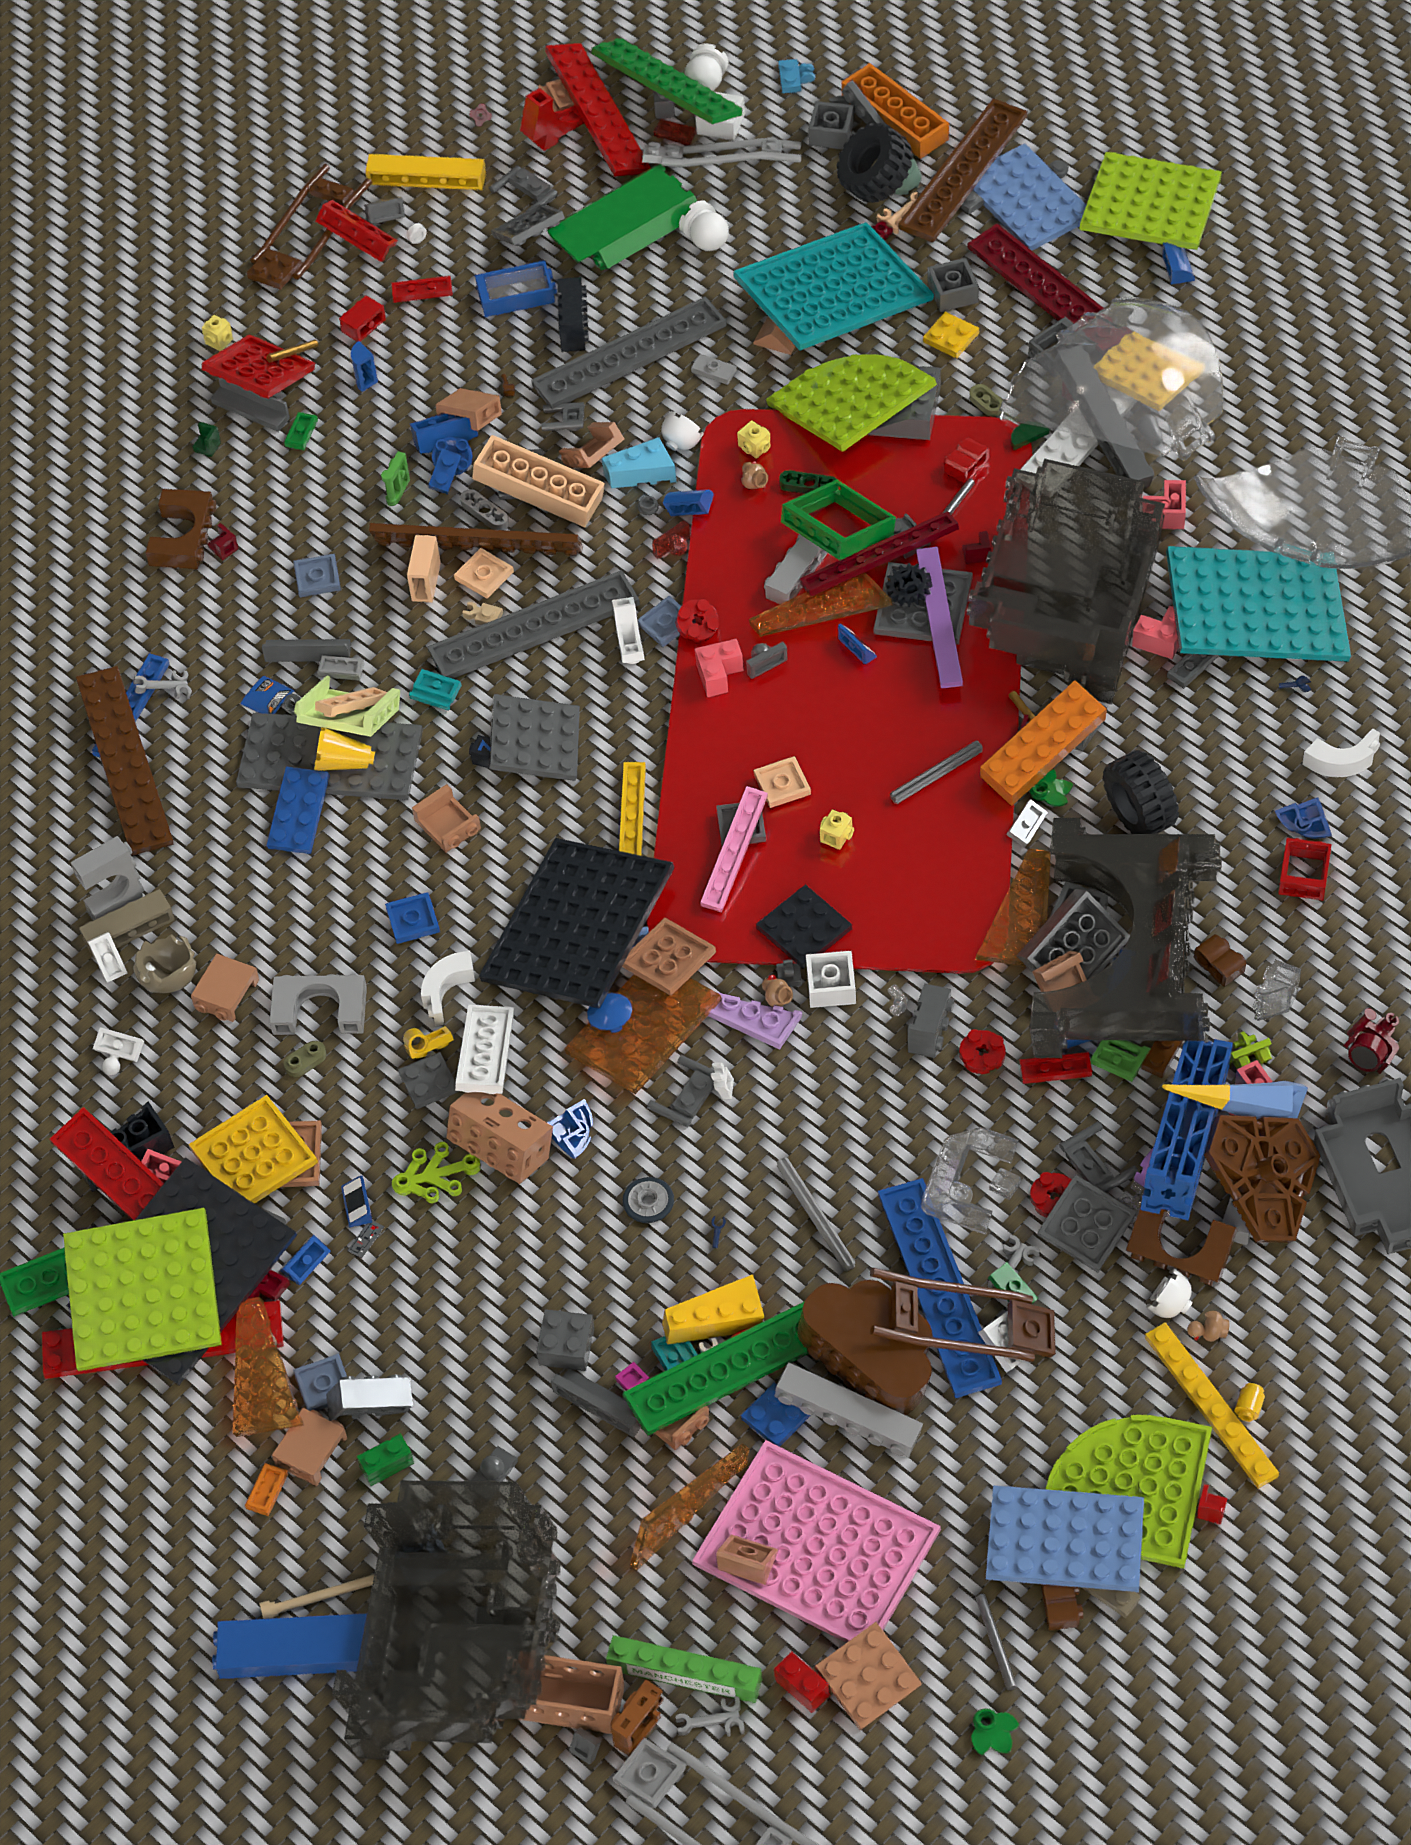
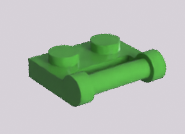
[381,451,410,506]
[1091,1030,1151,1082]

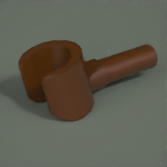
[501,374,515,396]

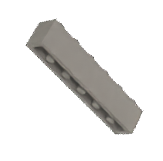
[775,1363,923,1458]

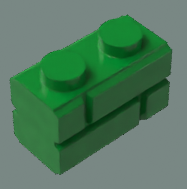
[357,1433,414,1486]

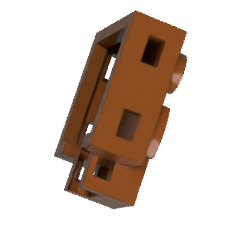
[610,1680,664,1756]

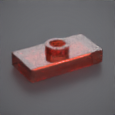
[653,119,697,146]

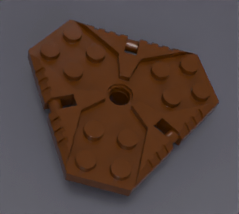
[1204,1115,1321,1243]

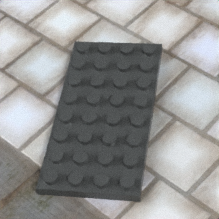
[236,713,423,800]

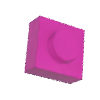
[615,1362,649,1391]

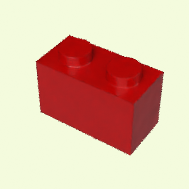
[339,295,386,342]
[774,1651,830,1713]

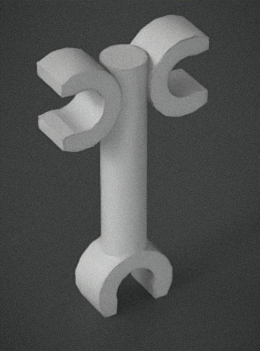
[133,671,192,699]
[988,1235,1040,1288]
[676,1696,745,1736]

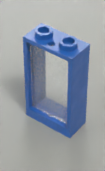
[475,261,557,317]

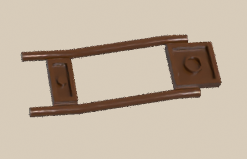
[247,164,372,290]
[870,1267,1056,1363]

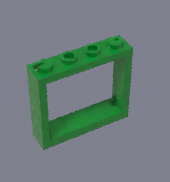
[781,480,896,560]

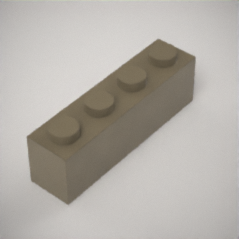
[79,889,175,959]

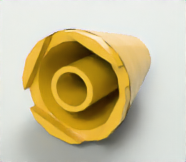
[314,727,375,771]

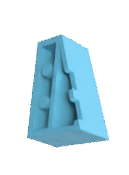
[602,437,677,488]

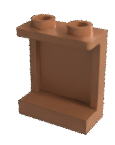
[436,388,502,431]
[559,422,624,468]
[412,784,481,852]
[1032,951,1100,1023]
[191,953,259,1022]
[633,1406,709,1450]
[272,1408,347,1486]

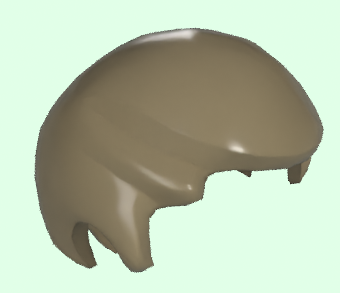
[133,934,196,993]

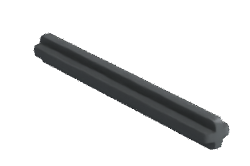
[890,741,983,804]

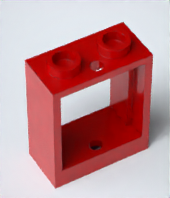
[1278,838,1332,901]

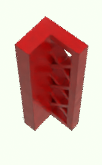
[315,200,398,262]

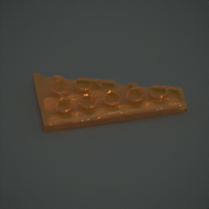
[749,572,892,637]
[975,848,1051,967]
[233,1297,304,1437]
[630,1443,750,1571]

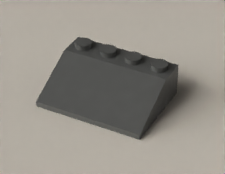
[868,366,941,440]
[1017,889,1131,985]

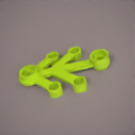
[392,1142,481,1203]

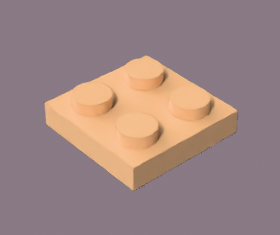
[454,548,514,599]
[754,756,811,808]

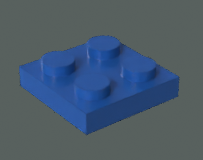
[385,892,440,944]
[741,1383,810,1447]

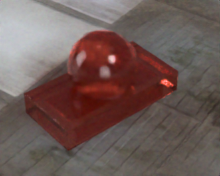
[652,520,690,559]

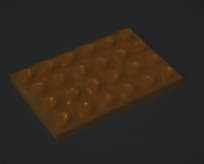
[564,974,722,1094]

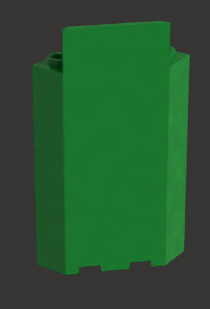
[547,164,697,270]

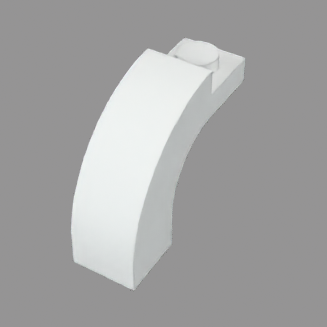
[612,597,644,664]
[1303,729,1380,777]
[421,951,475,1026]

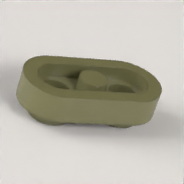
[969,384,1004,417]
[284,1041,327,1077]

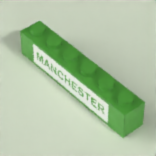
[606,1635,762,1703]

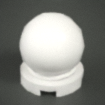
[685,44,729,91]
[679,200,729,251]

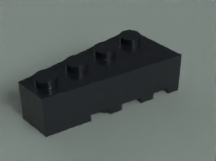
[558,277,589,352]
[80,1101,175,1192]

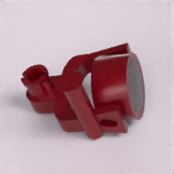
[1343,1008,1399,1074]

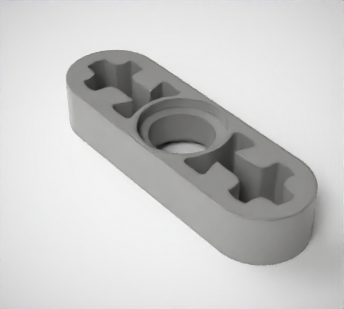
[460,489,509,530]

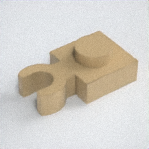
[463,602,503,625]

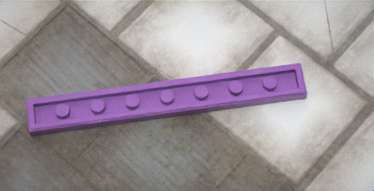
[916,547,963,688]

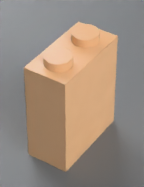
[407,535,441,603]

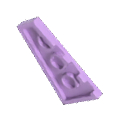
[700,991,802,1050]

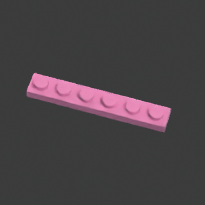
[701,786,768,913]

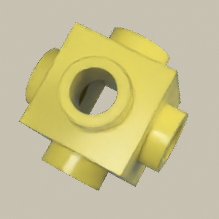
[202,315,233,351]
[737,420,771,458]
[820,810,854,850]

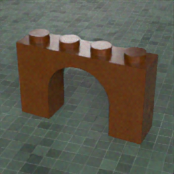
[146,488,216,569]
[1126,1207,1238,1286]

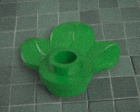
[1030,769,1073,807]
[971,1708,1019,1755]

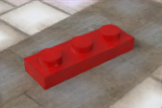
[391,275,453,303]
[1019,1052,1092,1084]

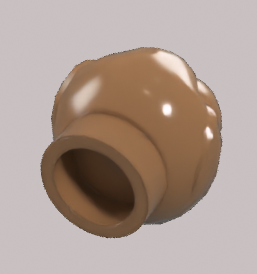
[741,462,768,489]
[762,975,793,1007]
[1187,1311,1230,1342]

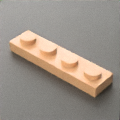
[315,687,387,717]

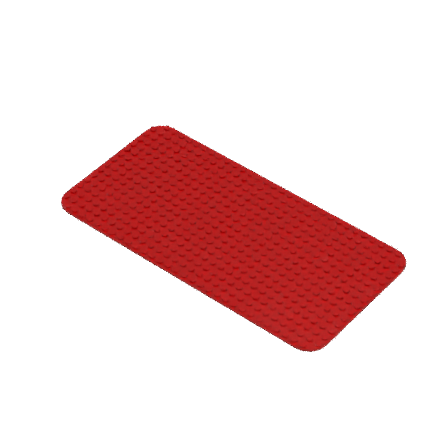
[647,409,1032,974]

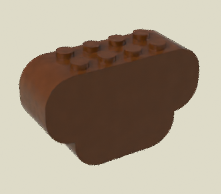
[797,1280,932,1415]

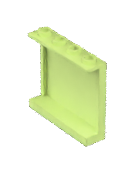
[294,676,400,737]

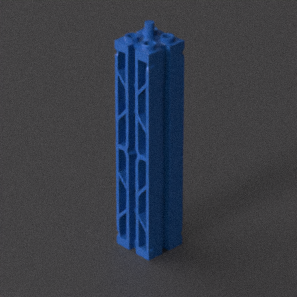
[1141,1033,1233,1220]

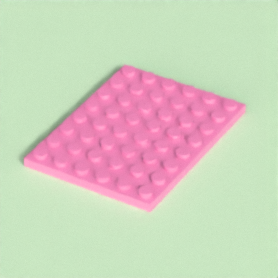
[692,1440,941,1643]

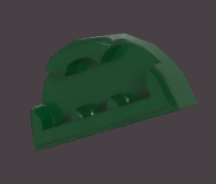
[1011,422,1050,450]

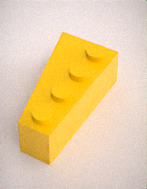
[662,1274,764,1345]

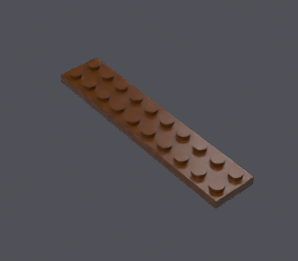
[898,98,1028,243]
[369,523,583,556]
[76,666,174,856]

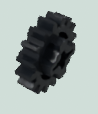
[885,563,933,607]

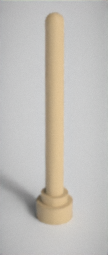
[259,1575,379,1619]

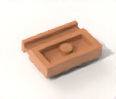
[538,79,575,111]

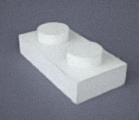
[87,932,127,983]

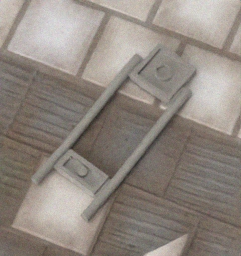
[643,138,801,167]
[613,1738,819,1845]

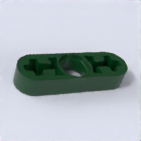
[779,470,839,494]

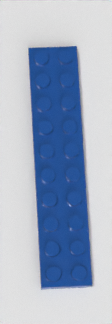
[878,1178,1002,1398]

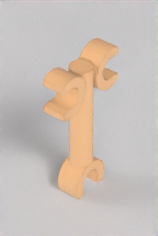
[877,192,918,234]

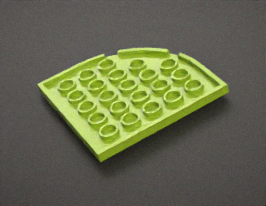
[766,354,937,452]
[1045,1415,1212,1569]

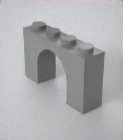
[71,836,144,921]
[270,974,367,1035]

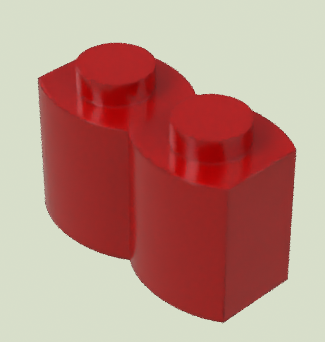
[943,437,989,483]

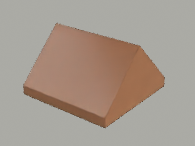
[753,316,796,355]
[716,1534,778,1585]

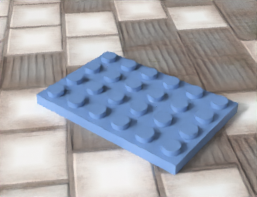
[973,143,1086,251]
[986,1485,1144,1592]

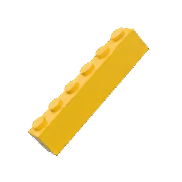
[365,154,486,190]

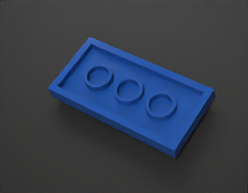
[267,766,330,854]

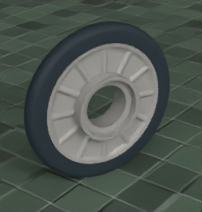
[622,1177,674,1223]

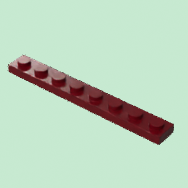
[799,511,959,597]

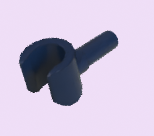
[1279,676,1311,692]
[712,1215,726,1249]

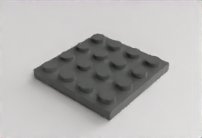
[874,562,973,645]
[489,694,580,781]

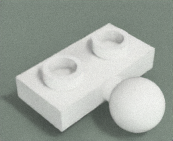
[93,1027,144,1075]

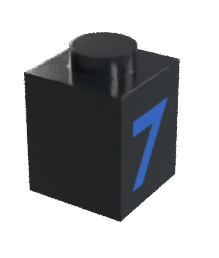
[469,735,497,771]

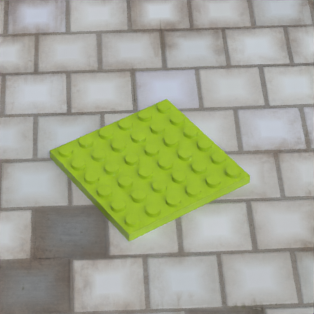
[1079,152,1222,250]
[63,1208,222,1371]

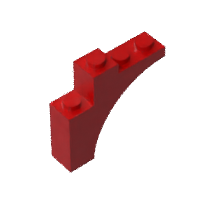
[520,88,584,151]

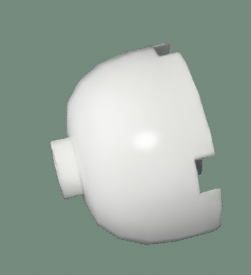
[661,411,703,451]
[1146,1269,1192,1318]

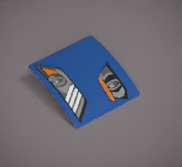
[241,676,294,714]

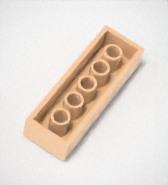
[472,435,605,527]

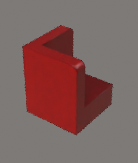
[1197,1484,1228,1524]

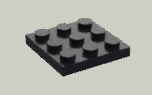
[756,884,852,969]

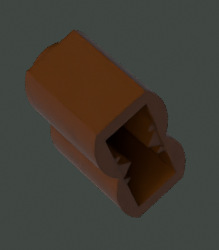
[1193,934,1247,987]
[1041,1584,1083,1631]

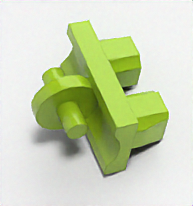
[1229,1031,1272,1069]

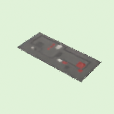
[348,1220,384,1258]

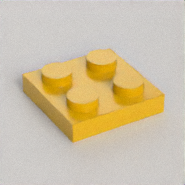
[923,311,979,359]

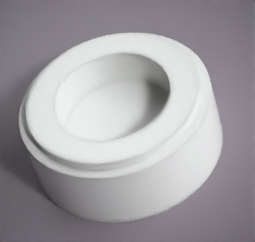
[406,223,427,244]

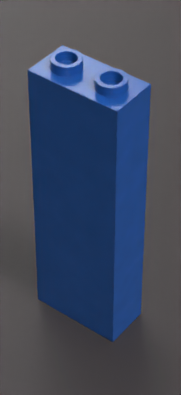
[212,1613,372,1679]

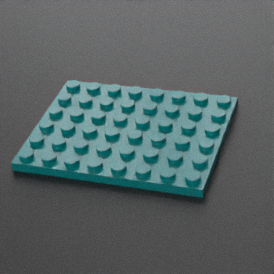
[733,222,934,351]
[1166,546,1351,662]

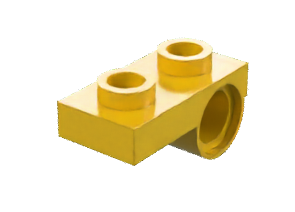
[403,1026,454,1059]

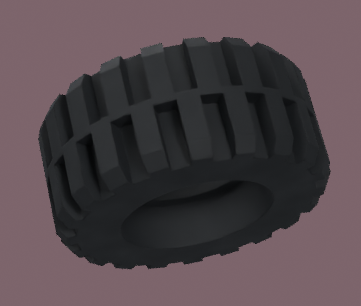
[837,123,913,203]
[1102,750,1179,839]

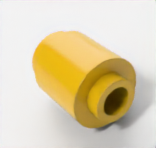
[1235,1383,1265,1422]

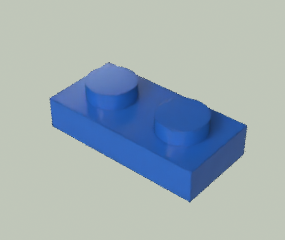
[428,449,462,495]

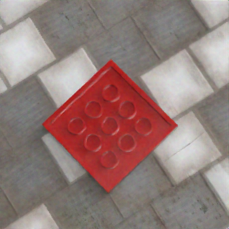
[201,334,315,399]

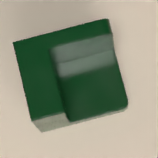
[192,422,221,457]

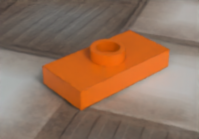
[245,1463,288,1516]

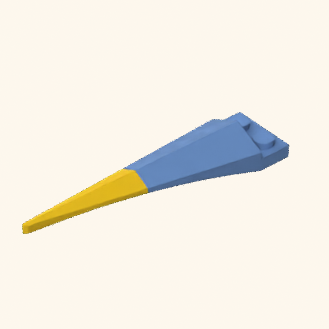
[1162,1081,1308,1119]

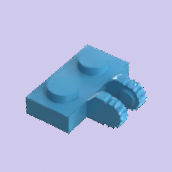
[778,59,815,93]

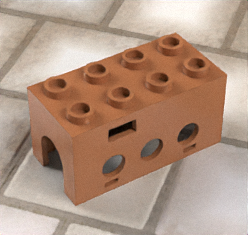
[446,1092,553,1184]
[510,1652,625,1734]

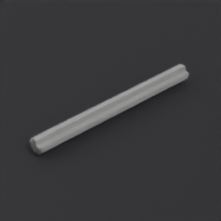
[777,1157,855,1271]

